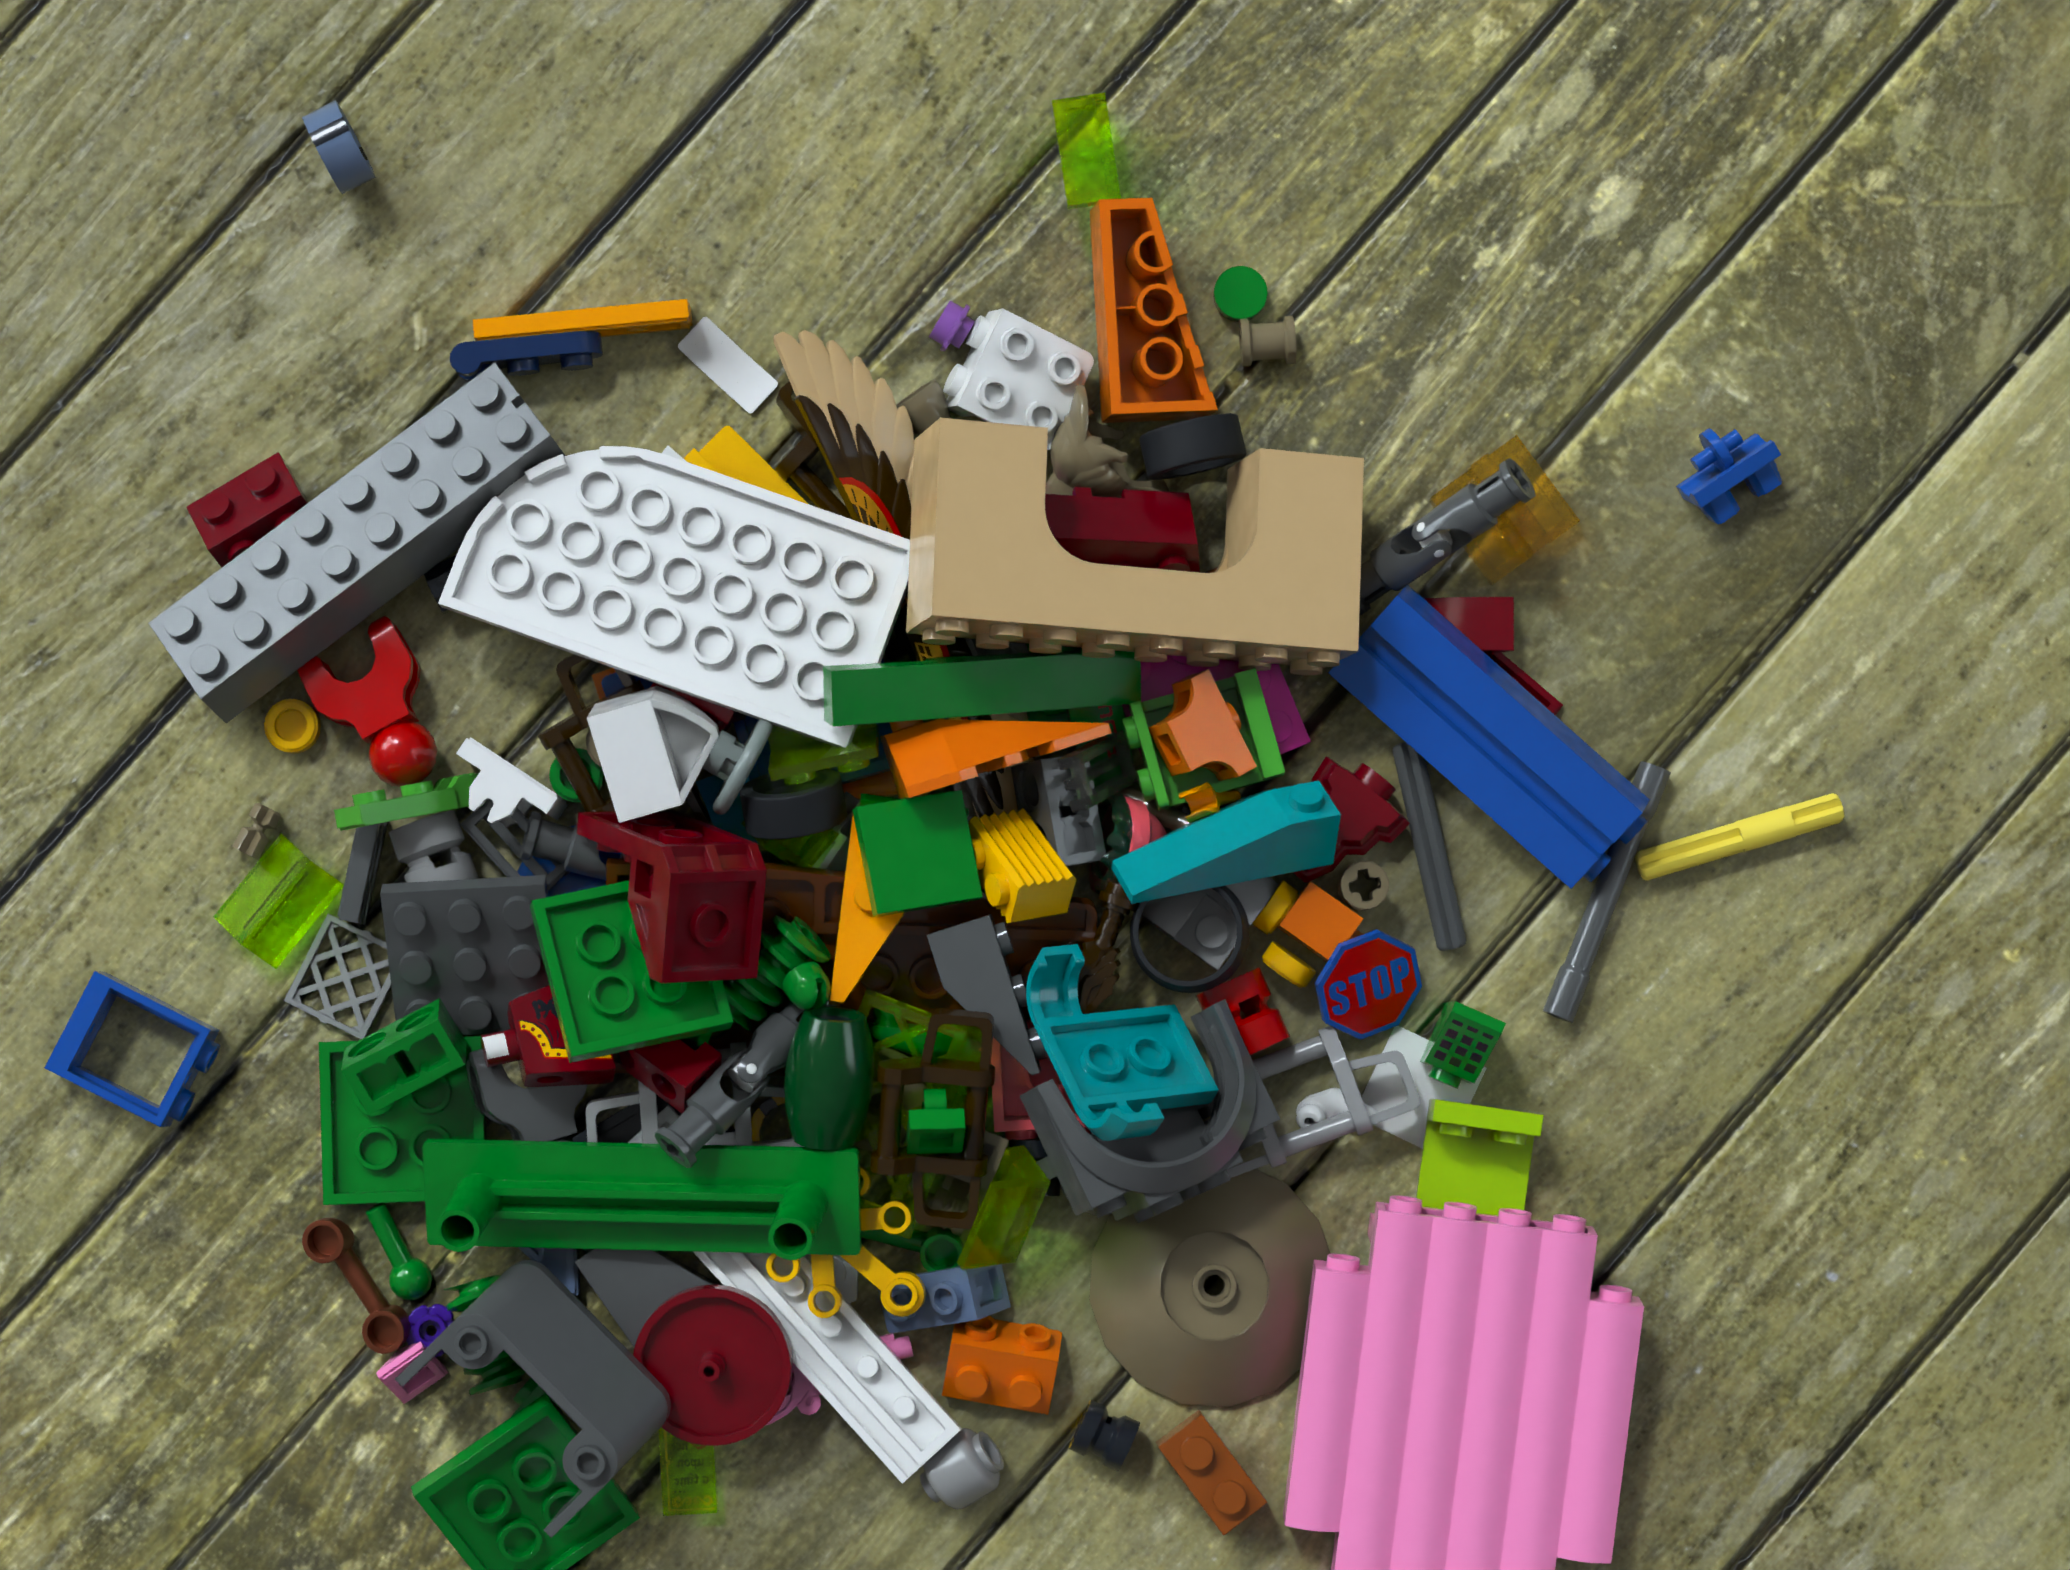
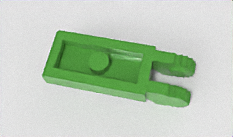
[334,773,486,831]

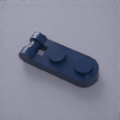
[450,331,603,382]

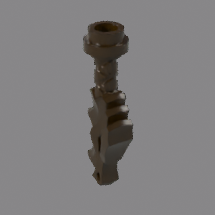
[1077,881,1139,1014]

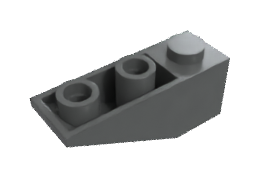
[927,914,1048,1075]

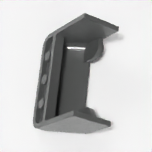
[395,1260,671,1538]

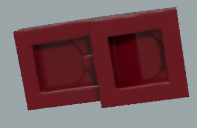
[1424,597,1514,652]

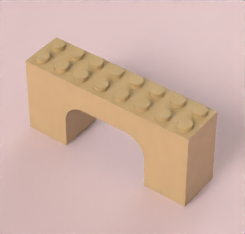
[906,417,1364,675]

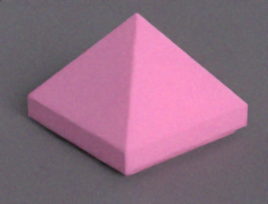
[376,1342,448,1404]

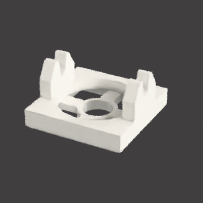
[456,737,568,828]

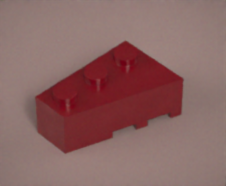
[1045,487,1200,573]

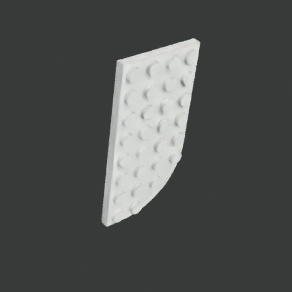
[438,446,910,751]

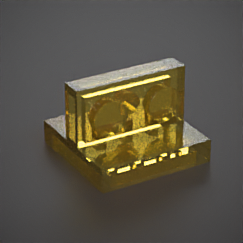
[1429,435,1580,586]

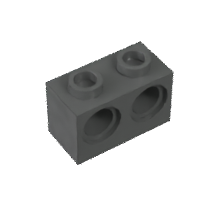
[1011,752,1107,867]

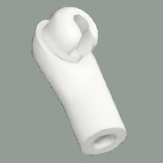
[1296,1088,1378,1128]

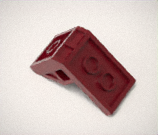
[577,810,767,983]

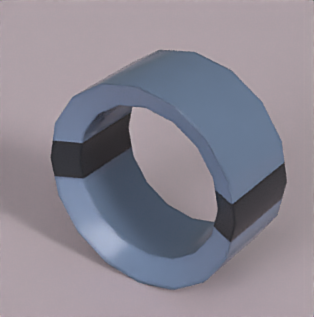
[302,100,376,194]

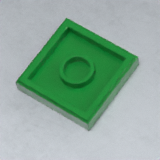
[852,790,983,917]

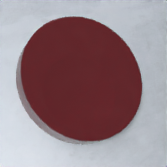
[633,1285,793,1446]

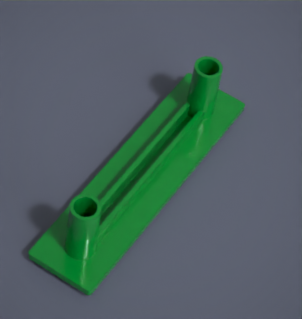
[422,1139,862,1260]

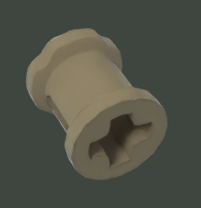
[1239,316,1296,367]
[1337,861,1389,911]

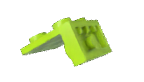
[1416,1099,1544,1216]

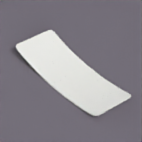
[678,317,778,413]

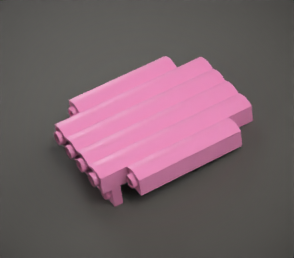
[1283,1195,1644,1570]

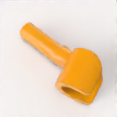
[1178,782,1241,823]

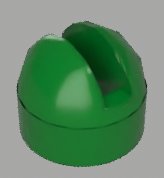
[782,962,831,1010]

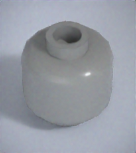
[920,1428,1004,1510]

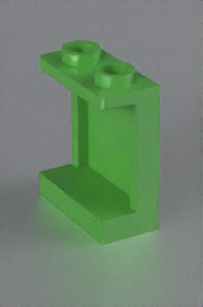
[1122,668,1285,811]

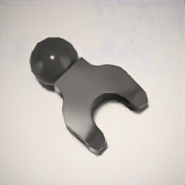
[466,1049,587,1142]

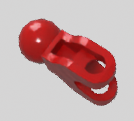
[297,616,437,787]

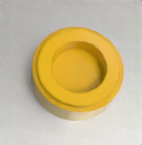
[264,699,321,754]
[1252,880,1299,934]
[1262,941,1316,988]

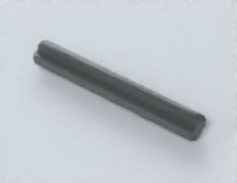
[1392,742,1466,951]

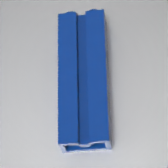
[1328,585,1650,889]

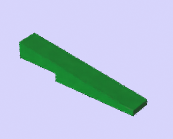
[823,651,1141,726]

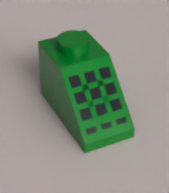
[1420,1001,1506,1089]

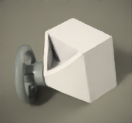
[587,686,773,823]

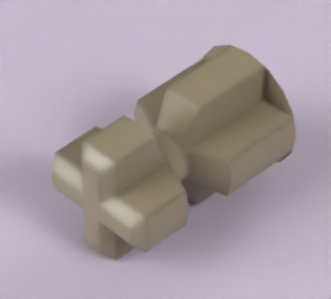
[232,803,281,860]

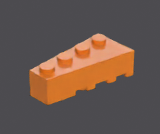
[1090,198,1218,423]

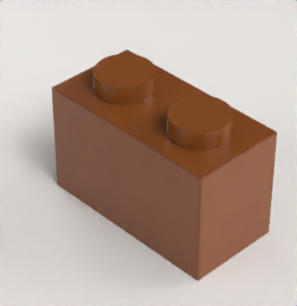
[1156,1410,1268,1535]

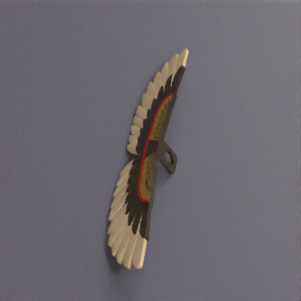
[773,330,1039,885]

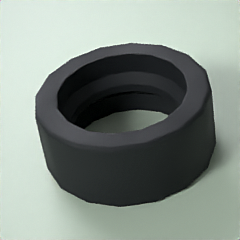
[1139,413,1247,480]
[740,767,847,840]

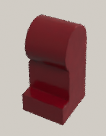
[618,1039,722,1114]

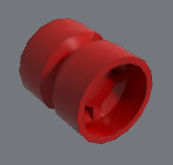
[1196,967,1290,1055]

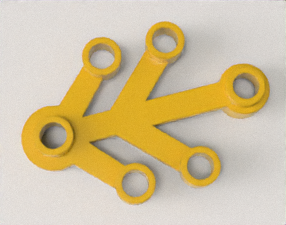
[766,1166,926,1318]

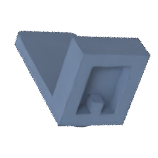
[878,1254,1011,1333]

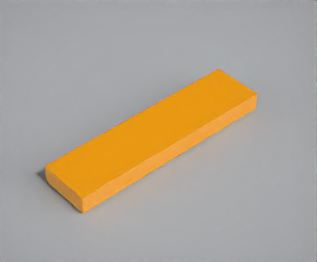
[473,299,693,341]

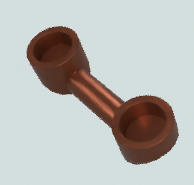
[302,1218,411,1354]

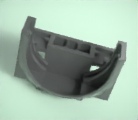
[1020,999,1280,1223]

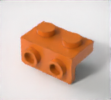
[942,1316,1062,1415]

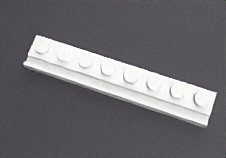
[628,1106,962,1484]

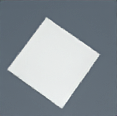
[1362,1026,1486,1149]

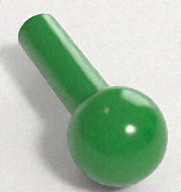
[365,1203,433,1301]

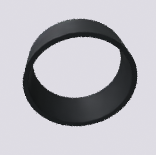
[1130,885,1249,993]

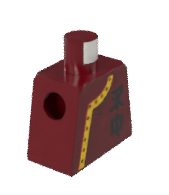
[481,985,616,1087]

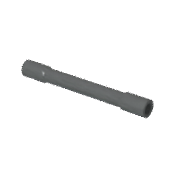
[1543,761,1671,1023]

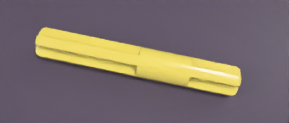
[1635,793,1844,881]

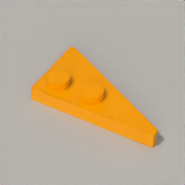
[829,815,906,1006]

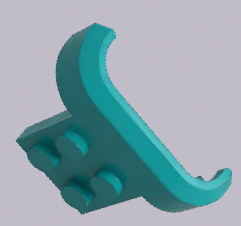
[1026,944,1219,1141]

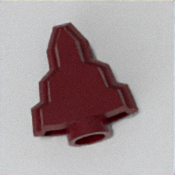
[1292,756,1410,883]

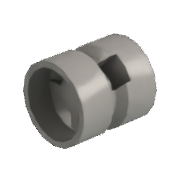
[389,810,479,883]

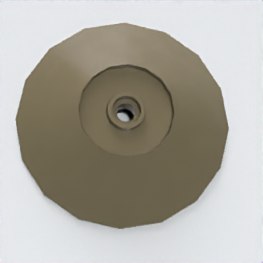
[1089,1163,1331,1407]

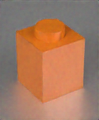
[1277,881,1364,962]

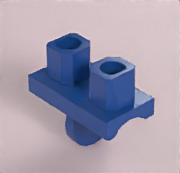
[1676,428,1782,525]

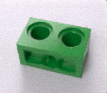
[341,998,467,1115]

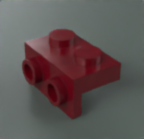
[186,452,308,567]

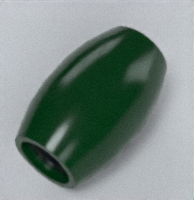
[784,1006,874,1151]

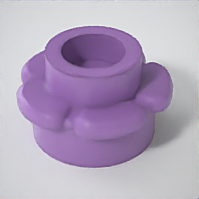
[929,300,975,351]

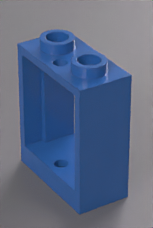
[44,971,220,1127]

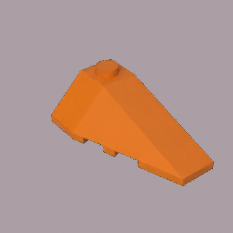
[880,719,1112,799]

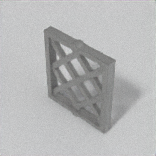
[284,914,391,1039]

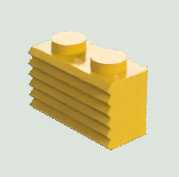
[969,808,1076,923]

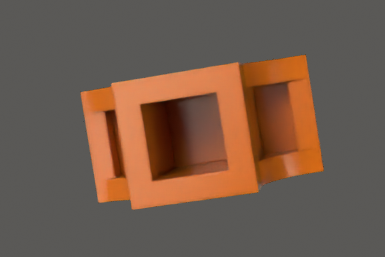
[1148,669,1257,781]

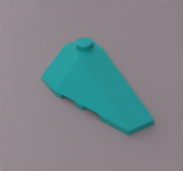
[1112,781,1341,904]

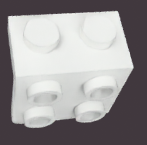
[943,309,1094,450]

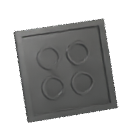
[380,875,549,1035]

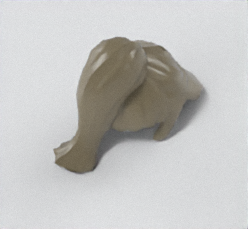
[1045,384,1169,498]

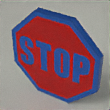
[1315,929,1422,1040]

